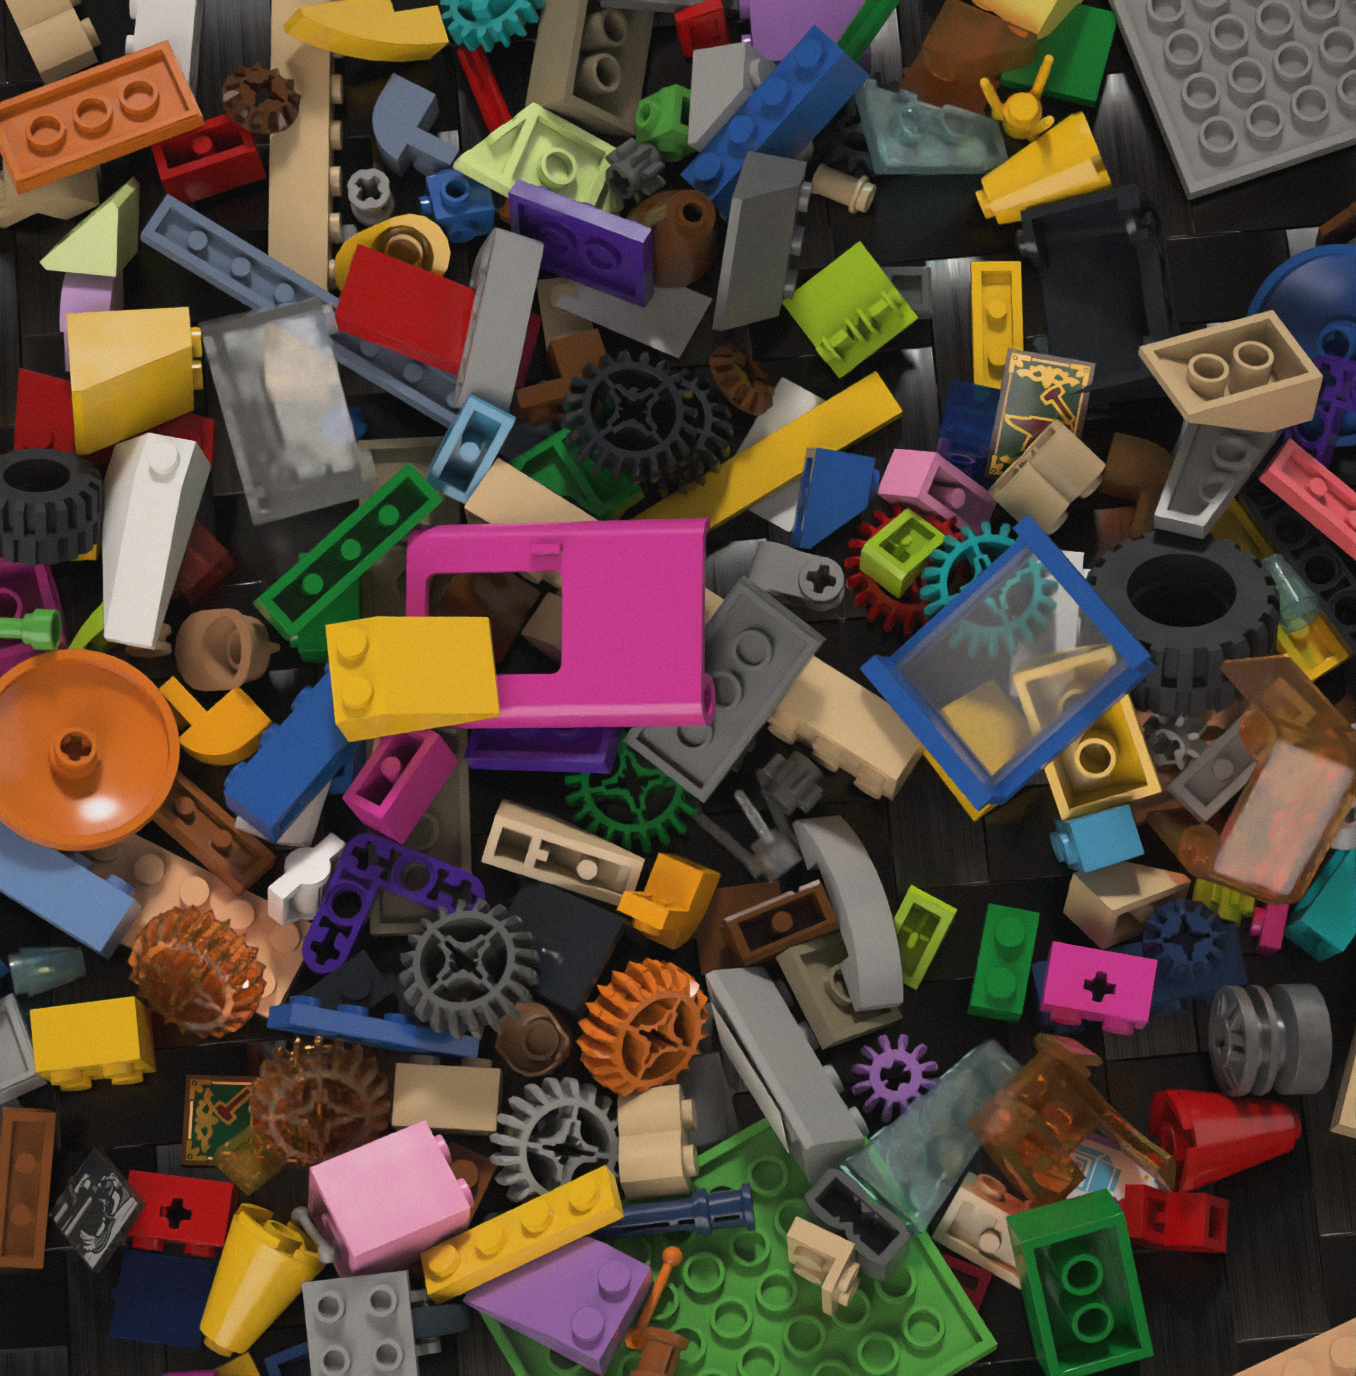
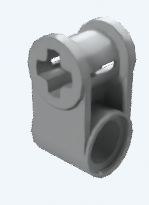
[748,541,845,613]

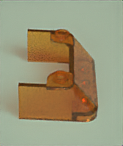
[1145,654,1356,906]

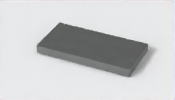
[623,576,826,803]

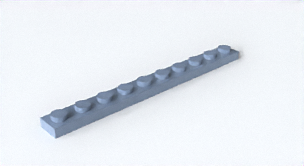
[140,194,556,463]

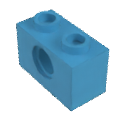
[1050,803,1145,873]

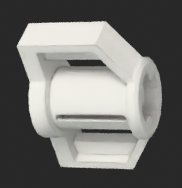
[268,832,347,926]

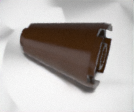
[626,190,719,289]

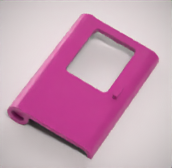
[406,518,716,729]

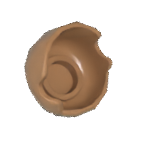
[495,998,573,1078]

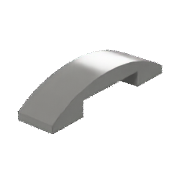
[792,815,903,1012]

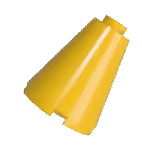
[975,111,1113,225]
[199,1203,326,1357]

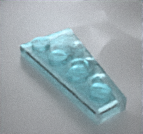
[839,1039,1029,1235]

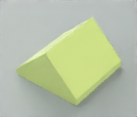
[40,177,140,277]

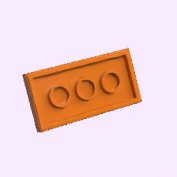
[0,40,205,195]

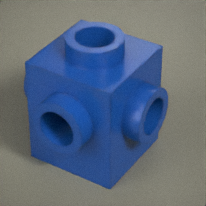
[418,168,495,243]

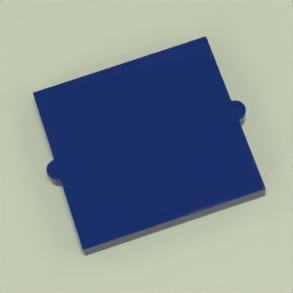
[109,1249,215,1350]

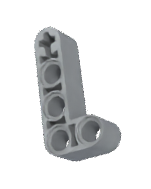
[453,227,544,412]

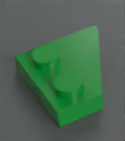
[508,412,645,521]

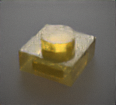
[211,1124,288,1196]

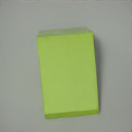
[859,507,945,599]
[893,885,957,990]

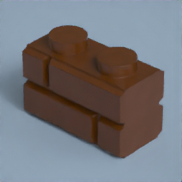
[720,879,840,968]

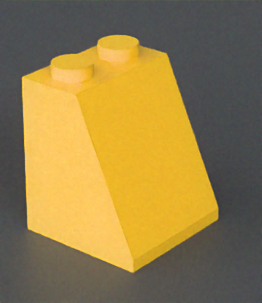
[66,307,203,456]

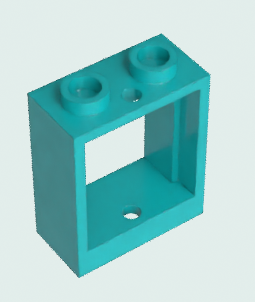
[1283,848,1356,962]

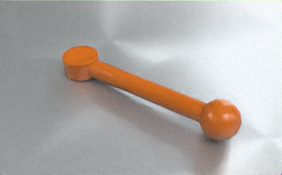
[625,1246,682,1350]

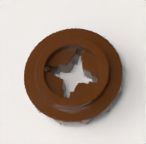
[221,61,301,134]
[709,343,775,415]

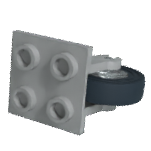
[302,1270,471,1376]

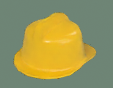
[333,214,451,291]

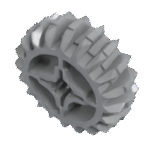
[489,1077,620,1204]

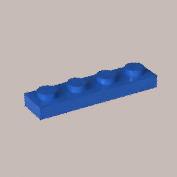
[267,996,480,1062]

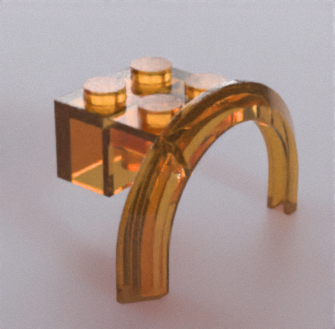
[965,1033,1176,1207]

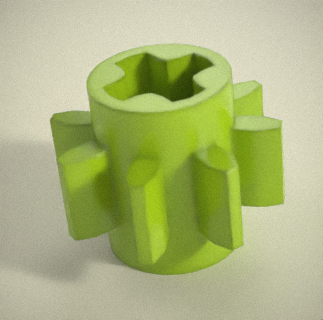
[1192,868,1257,928]

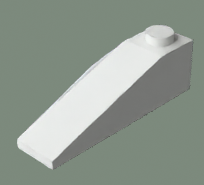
[102,433,211,650]

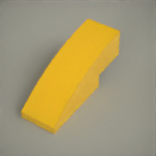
[283,0,449,62]

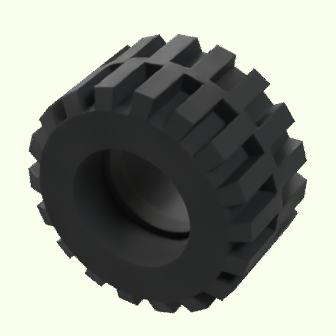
[0,448,102,566]

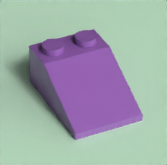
[463,1236,654,1376]

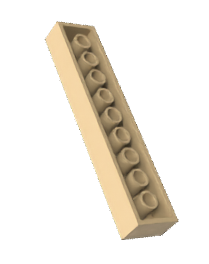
[464,458,925,801]

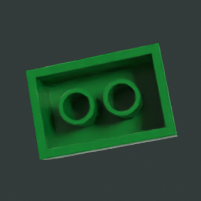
[1005,1188,1154,1376]

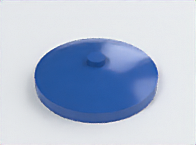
[1246,244,1356,447]

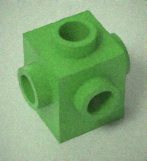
[635,84,697,162]

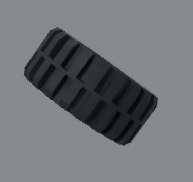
[1080,531,1280,717]

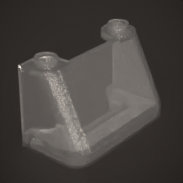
[198,296,378,526]

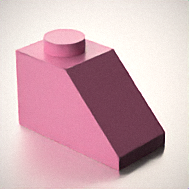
[877,449,997,536]

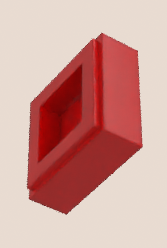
[673,0,731,58]

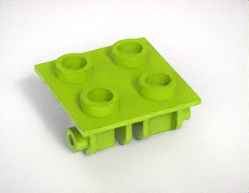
[783,241,919,379]

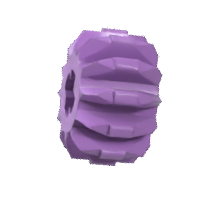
[851,1034,939,1123]

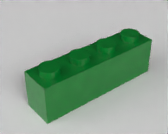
[252,462,443,641]

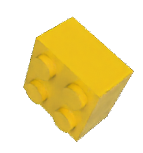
[30,996,157,1092]

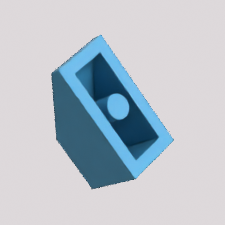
[425,394,516,504]

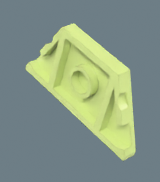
[452,102,624,216]

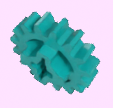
[440,0,546,52]

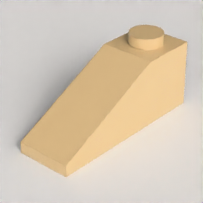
[481,798,645,906]

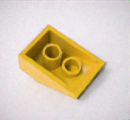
[325,616,501,742]

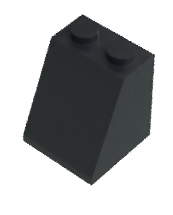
[494,876,665,1024]

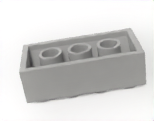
[705,966,869,1185]

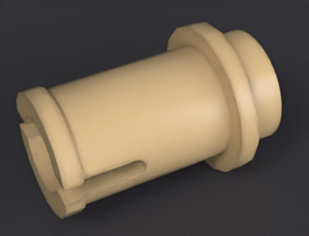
[812,163,876,214]

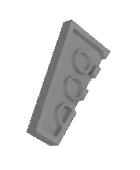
[1154,422,1285,539]

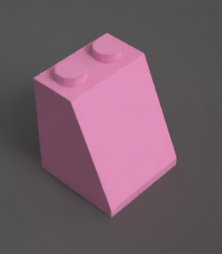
[308,1120,474,1278]

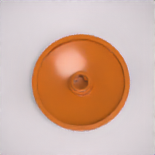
[0,649,180,851]

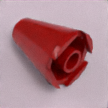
[1148,1088,1301,1193]

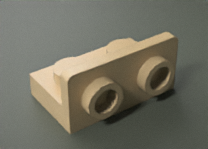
[931,1172,1042,1290]
[787,1216,861,1317]

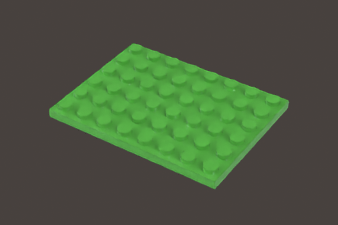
[479,1094,998,1376]

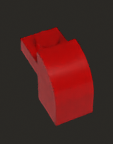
[1120,1184,1229,1253]

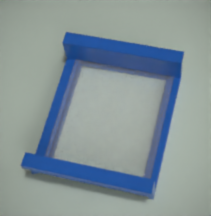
[860,514,1157,811]

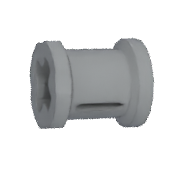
[347,168,395,226]

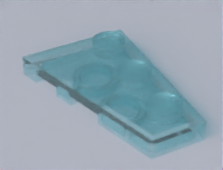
[854,78,1008,174]

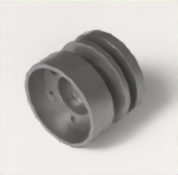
[1208,983,1332,1097]

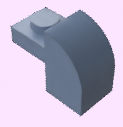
[372,73,461,177]

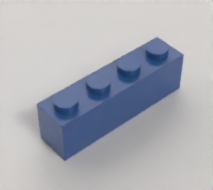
[680,24,870,218]
[223,660,365,844]

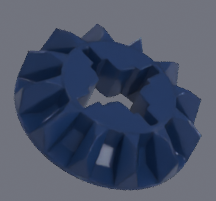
[1143,898,1228,982]

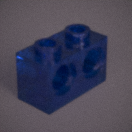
[937,379,1001,478]

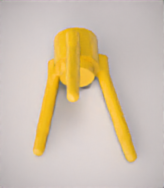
[980,54,1054,143]

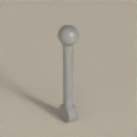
[291,1206,340,1263]

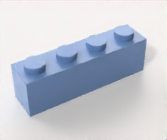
[0,821,143,960]

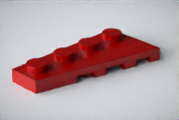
[13,368,217,473]

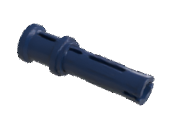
[595,1183,756,1242]

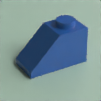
[790,447,880,549]

